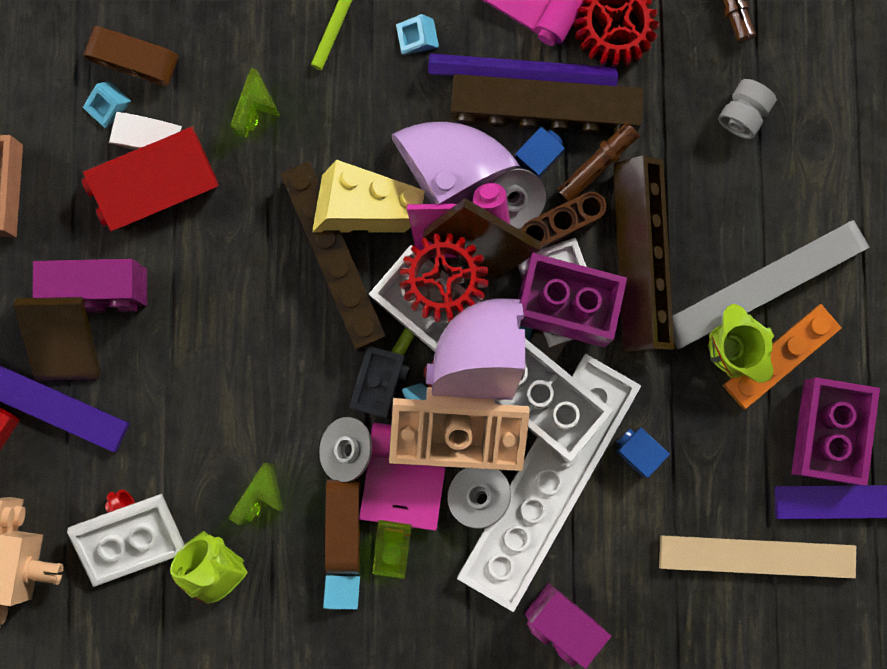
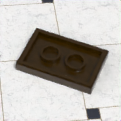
[423,198,540,279]
[13,297,101,381]

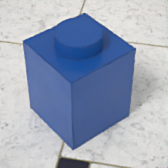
[515,127,565,178]
[615,427,670,478]

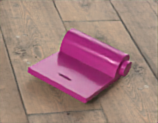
[482,0,585,46]
[407,183,510,258]
[359,422,445,531]

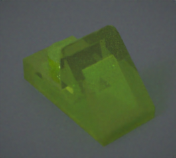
[230,68,280,138]
[228,462,283,525]
[372,520,412,579]

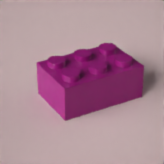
[518,253,627,348]
[33,259,147,313]
[791,377,880,486]
[524,582,611,669]

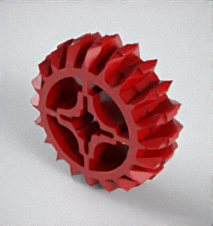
[574,0,659,67]
[399,233,488,323]

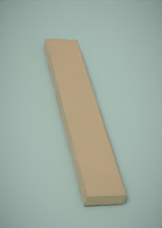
[659,535,856,578]

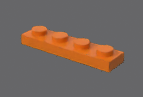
[722,304,842,409]

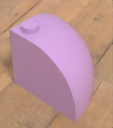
[392,122,521,204]
[426,299,525,400]

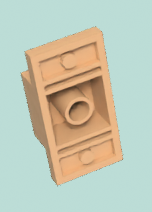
[389,387,530,471]
[0,497,63,628]

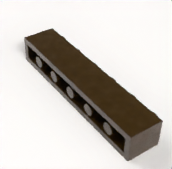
[451,74,643,135]
[613,155,674,353]
[280,161,387,352]

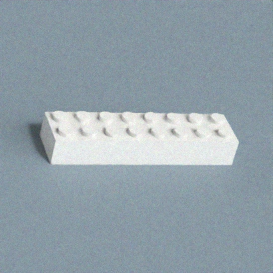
[369,245,614,464]

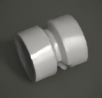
[718,79,777,139]

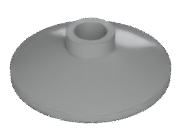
[491,169,546,229]
[319,417,372,482]
[448,468,511,529]

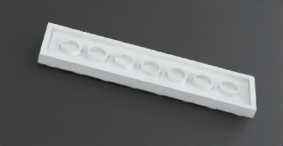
[457,354,641,612]

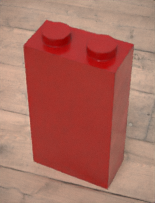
[82,126,219,231]

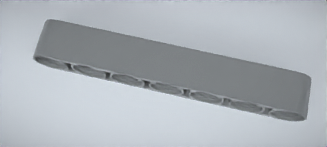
[672,220,870,349]

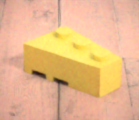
[312,160,425,232]

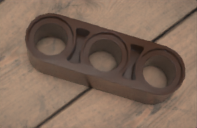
[83,26,179,87]
[521,192,606,250]
[325,479,360,574]

